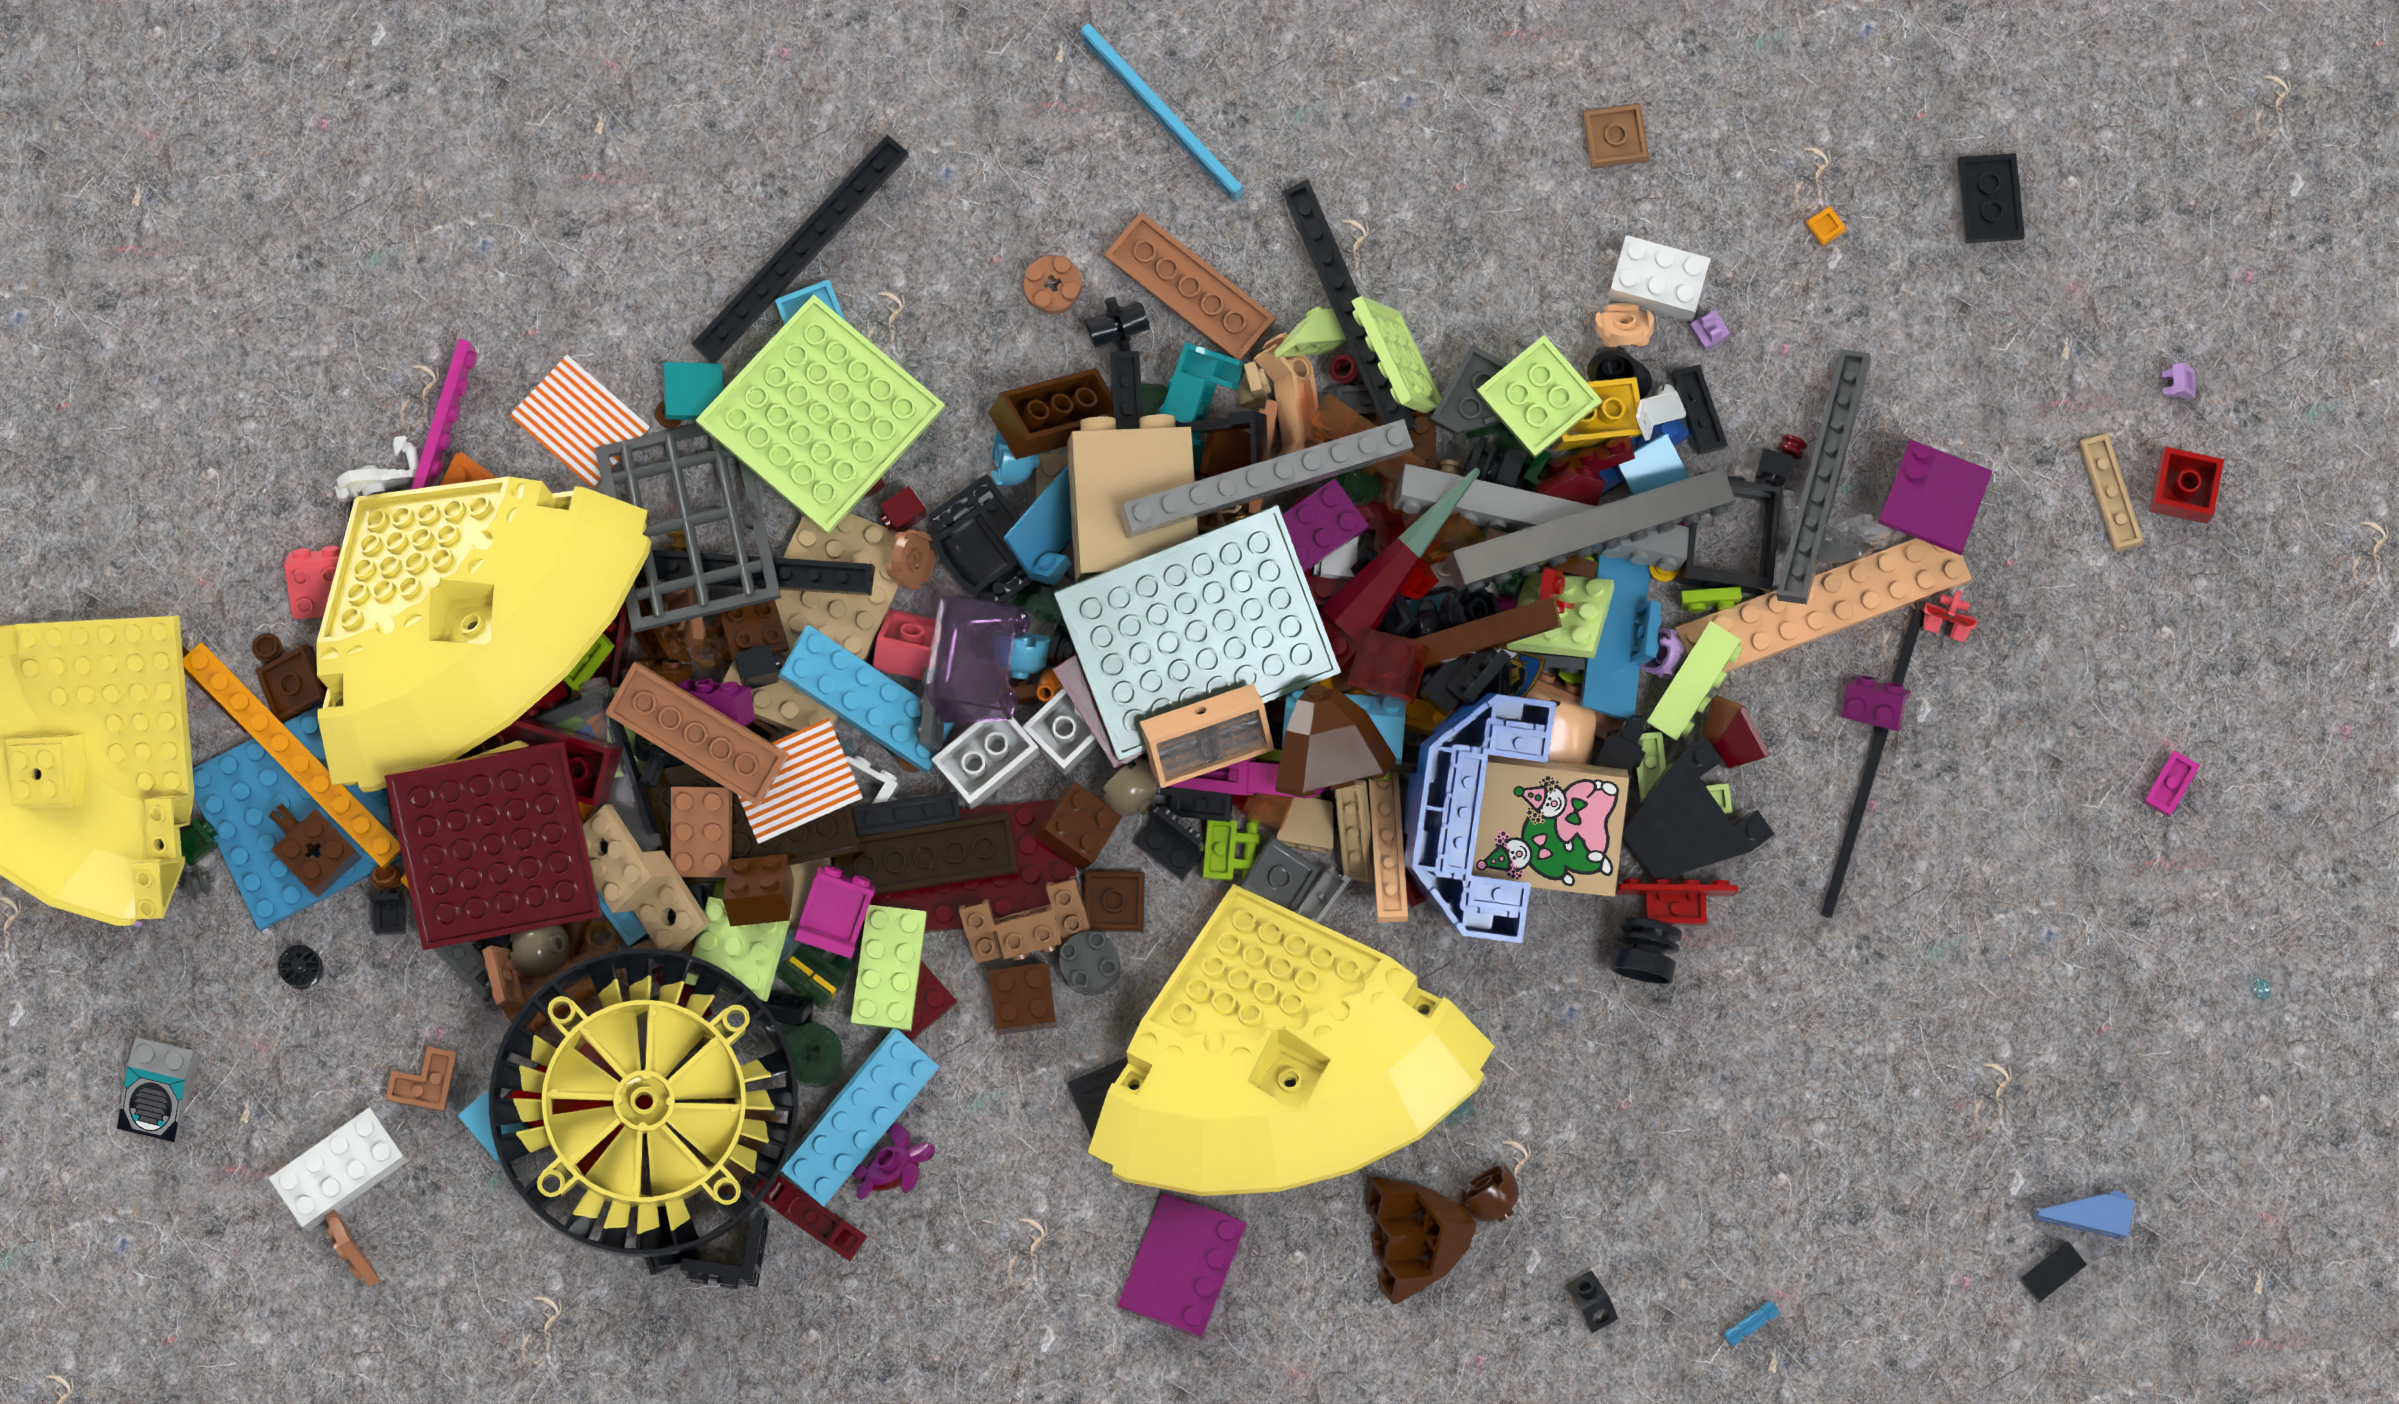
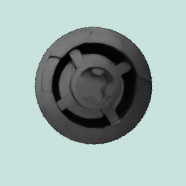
[1439,587,1499,629]

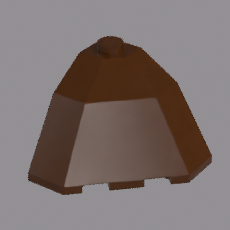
[1275,684,1396,798]
[1365,1176,1476,1304]

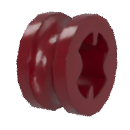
[1778,434,1807,460]

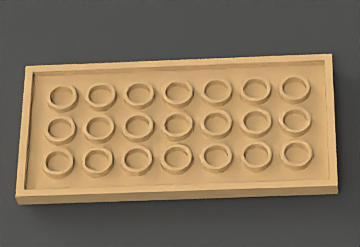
[722,513,914,733]

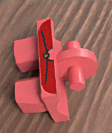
[1923,590,1978,642]

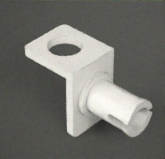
[1636,384,1686,441]

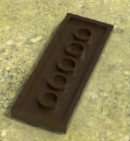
[834,813,1018,896]

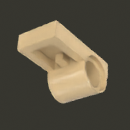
[1236,361,1272,408]

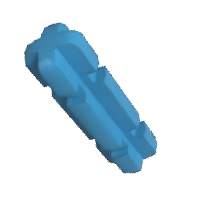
[1724,1301,1779,1346]

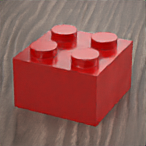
[2149,447,2224,524]

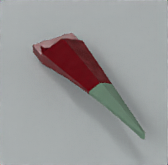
[1319,468,1480,672]

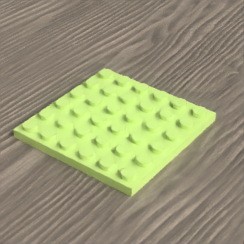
[695,294,945,535]

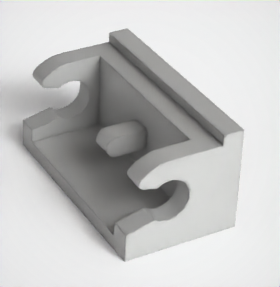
[1294,865,1351,924]

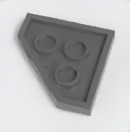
[1430,345,1508,435]

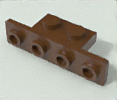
[634,581,692,663]

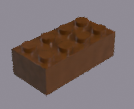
[988,368,1113,460]

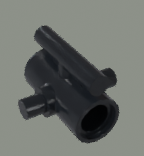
[1084,297,1150,351]

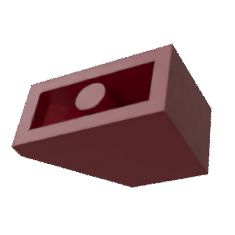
[1533,465,1605,506]

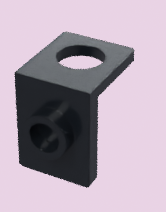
[1566,1271,1618,1333]

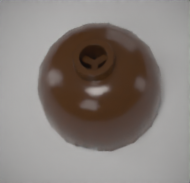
[1457,1165,1519,1222]

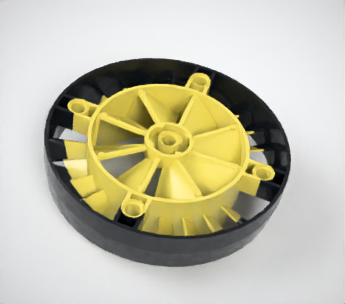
[489,948,798,1257]

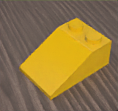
[1552,377,1643,452]

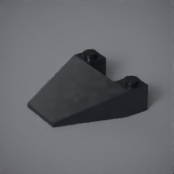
[1622,736,1775,880]

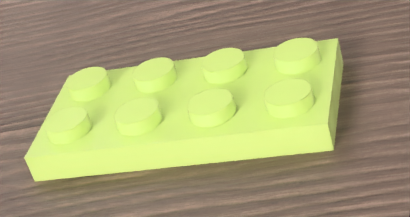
[851,905,927,1031]

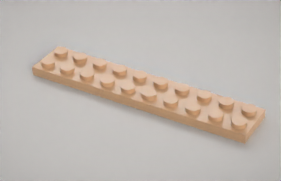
[1675,538,1972,673]

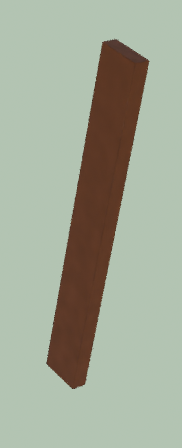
[1332,597,1562,694]

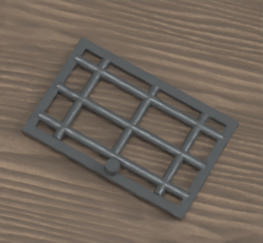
[595,424,781,633]

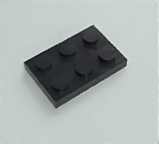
[1957,153,2025,244]

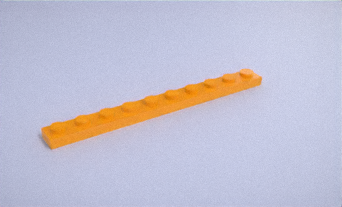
[183,642,401,870]

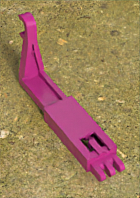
[1149,757,1330,799]

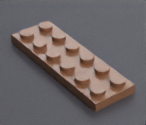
[1104,212,1276,361]
[605,661,789,806]

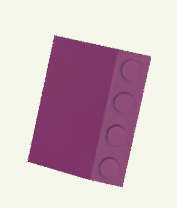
[1117,1193,1247,1340]

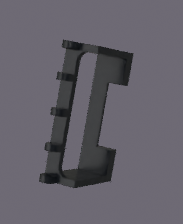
[1175,410,1268,465]

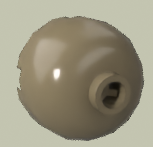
[1098,758,1158,816]
[509,925,570,977]

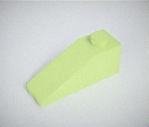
[1274,307,1347,358]

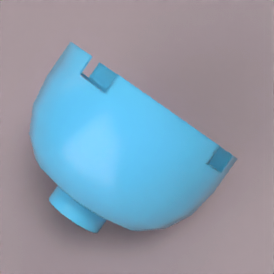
[991,431,1040,486]
[993,631,1052,679]

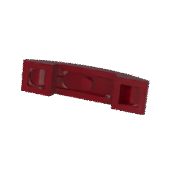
[752,1175,868,1262]

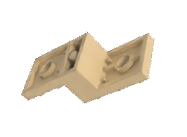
[583,804,711,952]

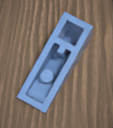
[2033,1191,2135,1240]

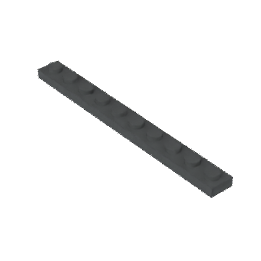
[1776,350,1871,605]

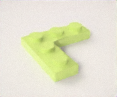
[1635,732,1733,815]

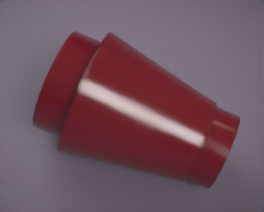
[1329,355,1358,384]

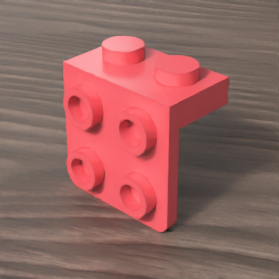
[284,546,341,619]

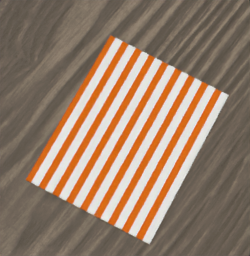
[509,355,650,488]
[738,718,863,844]

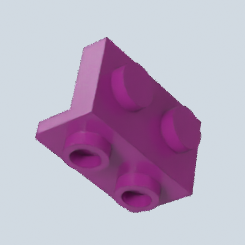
[1841,675,1911,731]

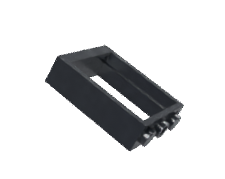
[1679,472,1782,596]

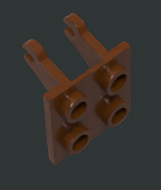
[705,600,789,665]

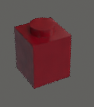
[879,486,927,533]

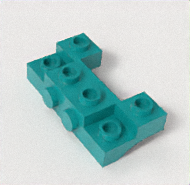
[1158,342,1246,471]

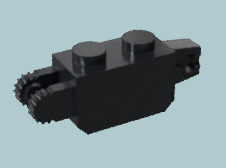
[1592,714,1646,789]

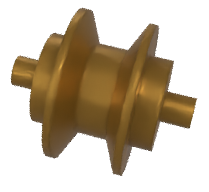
[665,529,687,552]

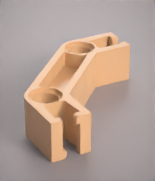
[1254,332,1324,457]

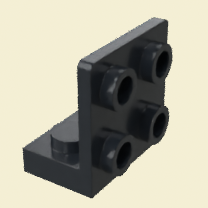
[1135,807,1205,882]

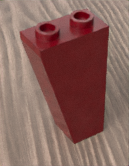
[585,600,632,696]

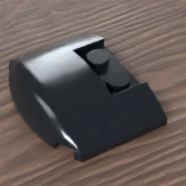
[929,474,1035,608]

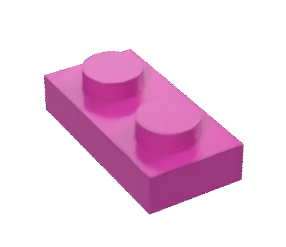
[2143,750,2200,817]

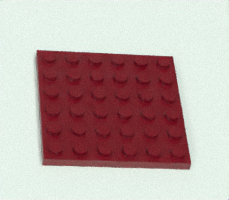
[384,740,602,950]

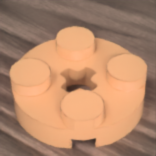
[1595,303,1654,347]

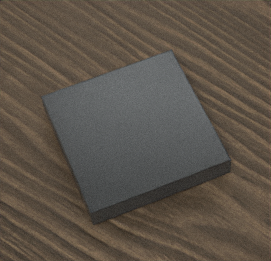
[1239,836,1320,912]

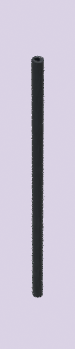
[1821,609,1924,918]

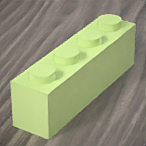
[1647,621,1743,741]

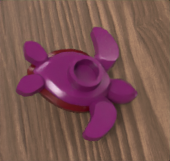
[851,1123,935,1200]

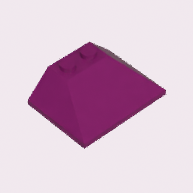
[1878,439,1992,555]

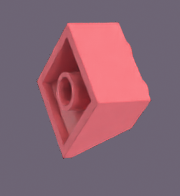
[873,609,947,680]

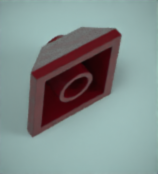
[1702,695,1770,769]

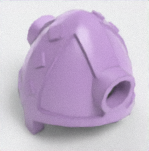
[1640,628,1688,680]

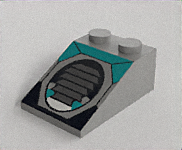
[117,1037,201,1143]

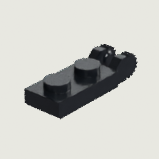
[1150,785,1233,822]

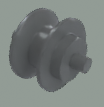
[179,868,215,900]

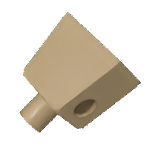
[1276,792,1333,855]

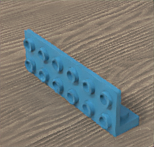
[1004,464,1072,585]

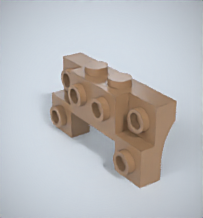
[959,875,1092,964]

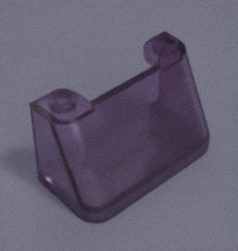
[926,595,1030,723]

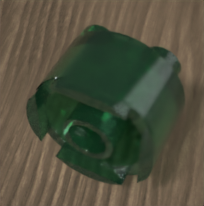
[786,1022,845,1087]

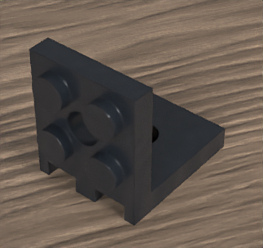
[680,1207,770,1289]

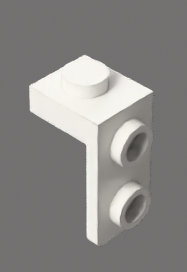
[846,755,900,804]

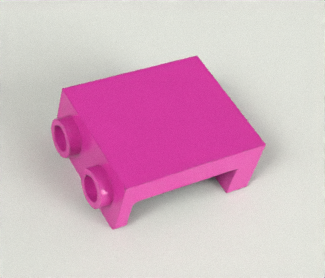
[794,865,875,959]

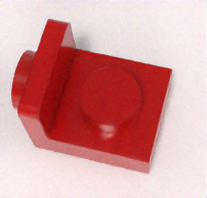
[1538,568,1575,614]

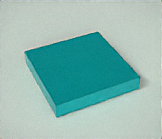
[663,362,723,420]

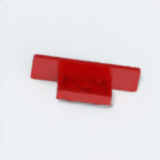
[1615,879,1738,926]

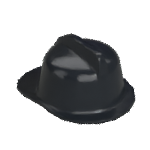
[1587,346,1652,400]

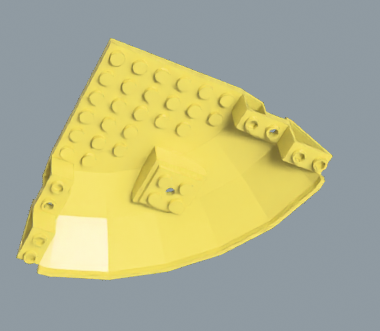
[316,477,652,792]
[0,615,195,926]
[1088,884,1495,1196]

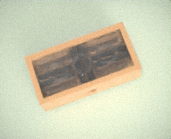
[1139,684,1275,788]

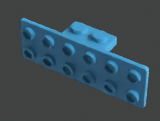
[1580,553,1662,721]

